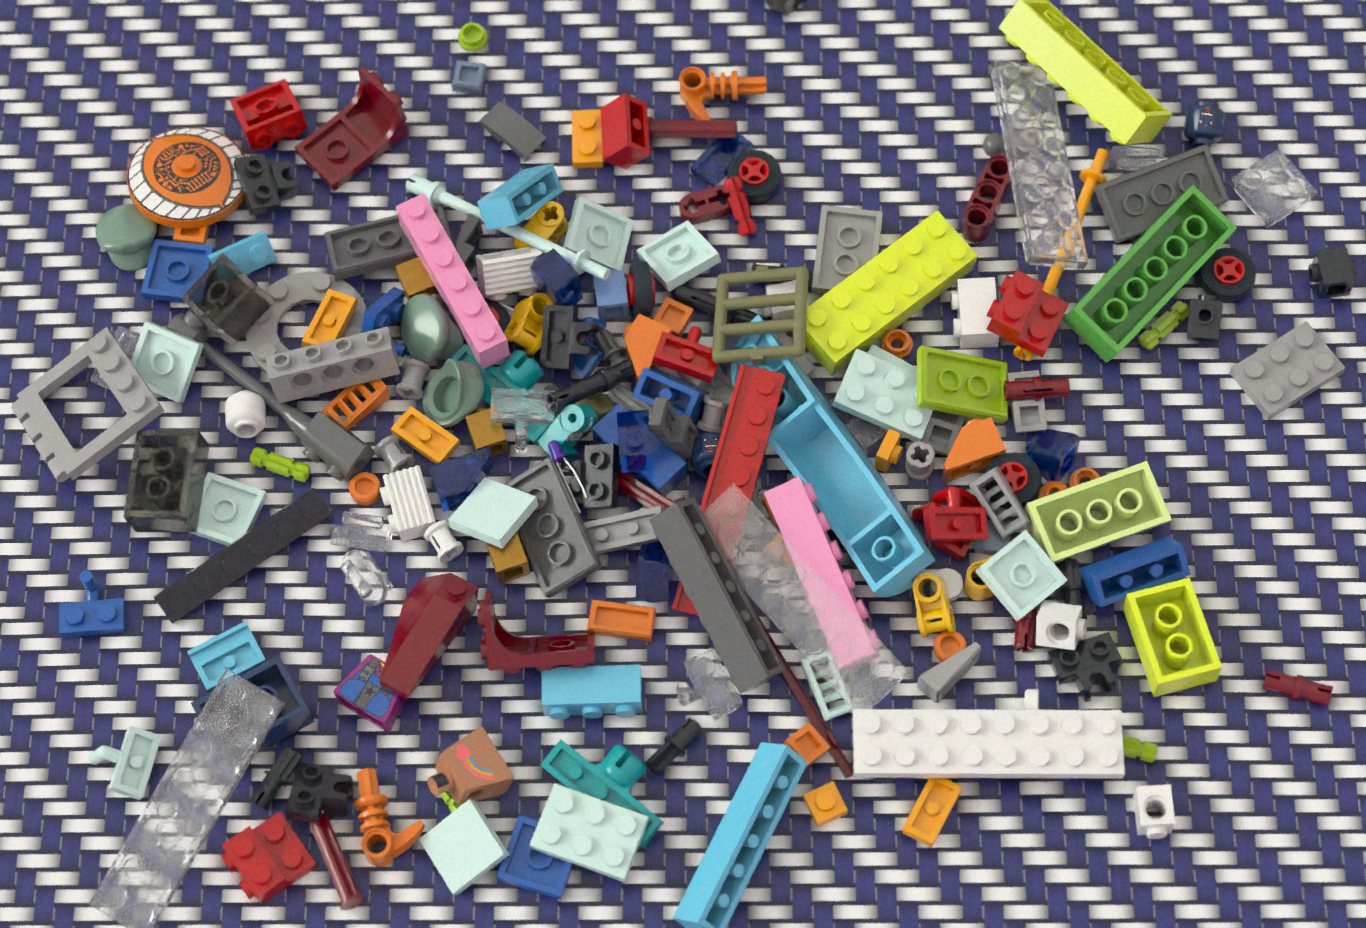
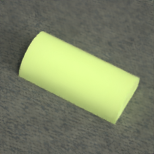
[1026,461,1172,563]

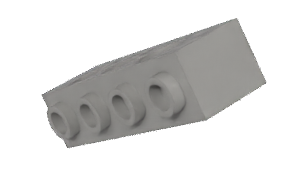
[266,327,400,404]

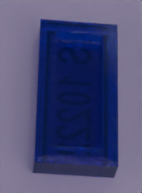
[690,132,753,187]

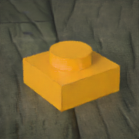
[875,429,903,473]
[803,781,848,828]

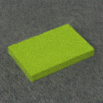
[917,345,1008,424]

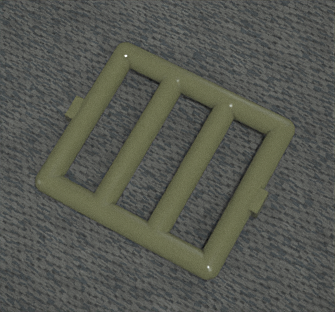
[712,265,809,365]

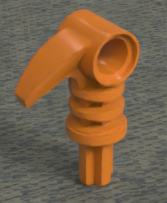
[679,67,767,120]
[354,768,425,867]

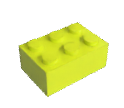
[1123,578,1222,697]

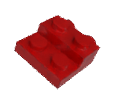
[229,79,308,150]
[986,270,1069,358]
[221,811,317,905]

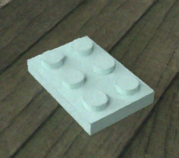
[832,348,933,442]
[530,783,649,882]

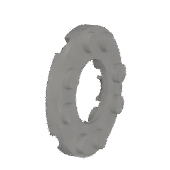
[246,272,367,376]

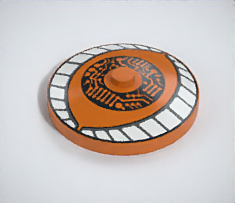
[127,127,245,229]

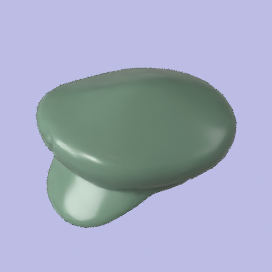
[95,204,157,271]
[400,294,464,364]
[423,358,484,428]

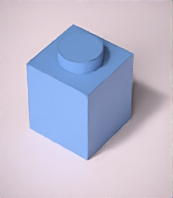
[593,269,630,320]

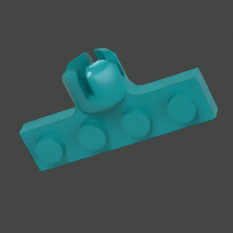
[452,344,555,446]
[540,739,664,849]

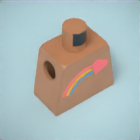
[427,726,514,805]

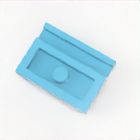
[187,621,267,693]

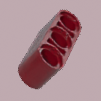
[961,154,1013,243]

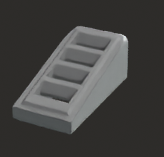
[968,466,1031,538]
[917,642,981,703]

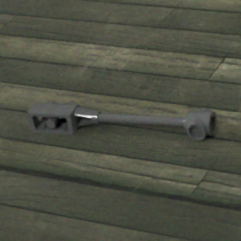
[166,310,375,481]

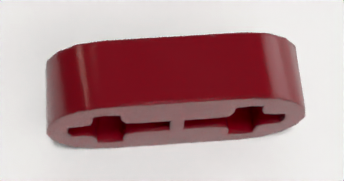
[679,185,732,225]

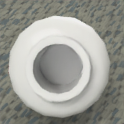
[225,390,267,438]

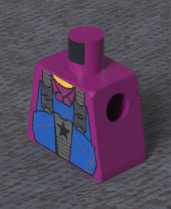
[333,654,406,733]

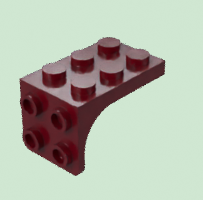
[294,67,408,191]
[478,591,596,673]

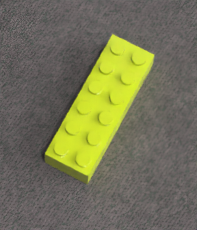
[999,0,1172,145]
[805,210,978,376]

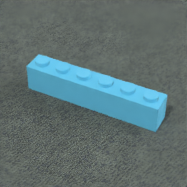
[673,742,808,928]

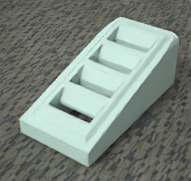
[800,648,855,721]

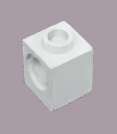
[1036,601,1087,650]
[1133,784,1175,839]

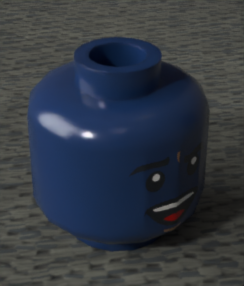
[1184,101,1226,148]
[691,432,721,479]

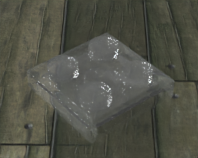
[1229,149,1317,228]

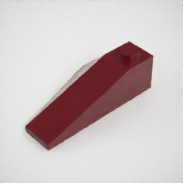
[380,573,479,699]

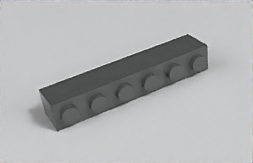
[649,497,785,694]

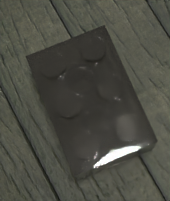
[123,429,210,532]

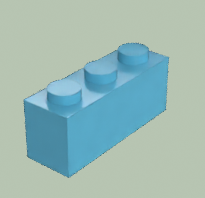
[477,163,563,230]
[542,665,643,720]

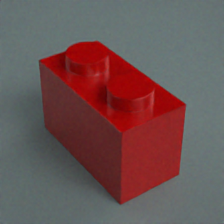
[600,93,650,170]

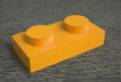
[572,109,603,169]
[302,289,358,347]
[391,406,461,467]
[902,778,962,848]

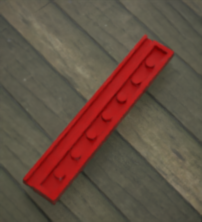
[672,364,786,617]

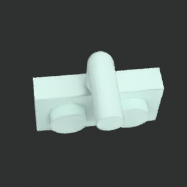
[89,725,162,800]

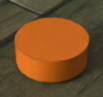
[349,472,381,506]
[933,630,966,662]

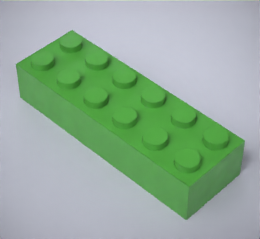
[1062,185,1237,363]

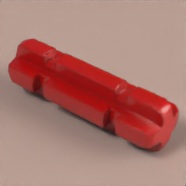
[723,176,757,236]

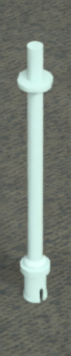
[406,173,611,280]

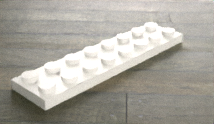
[852,709,1125,778]

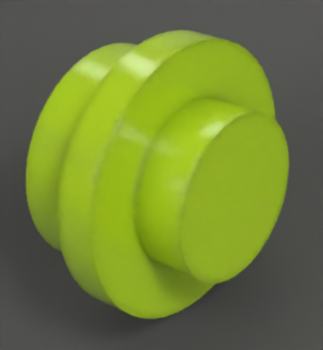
[458,22,488,52]

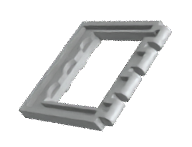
[11,327,165,482]

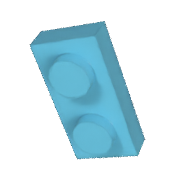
[208,230,278,285]

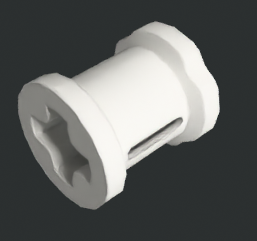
[423,520,464,563]

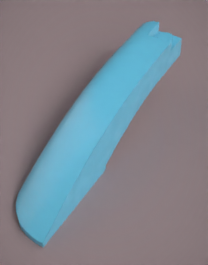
[731,315,935,597]

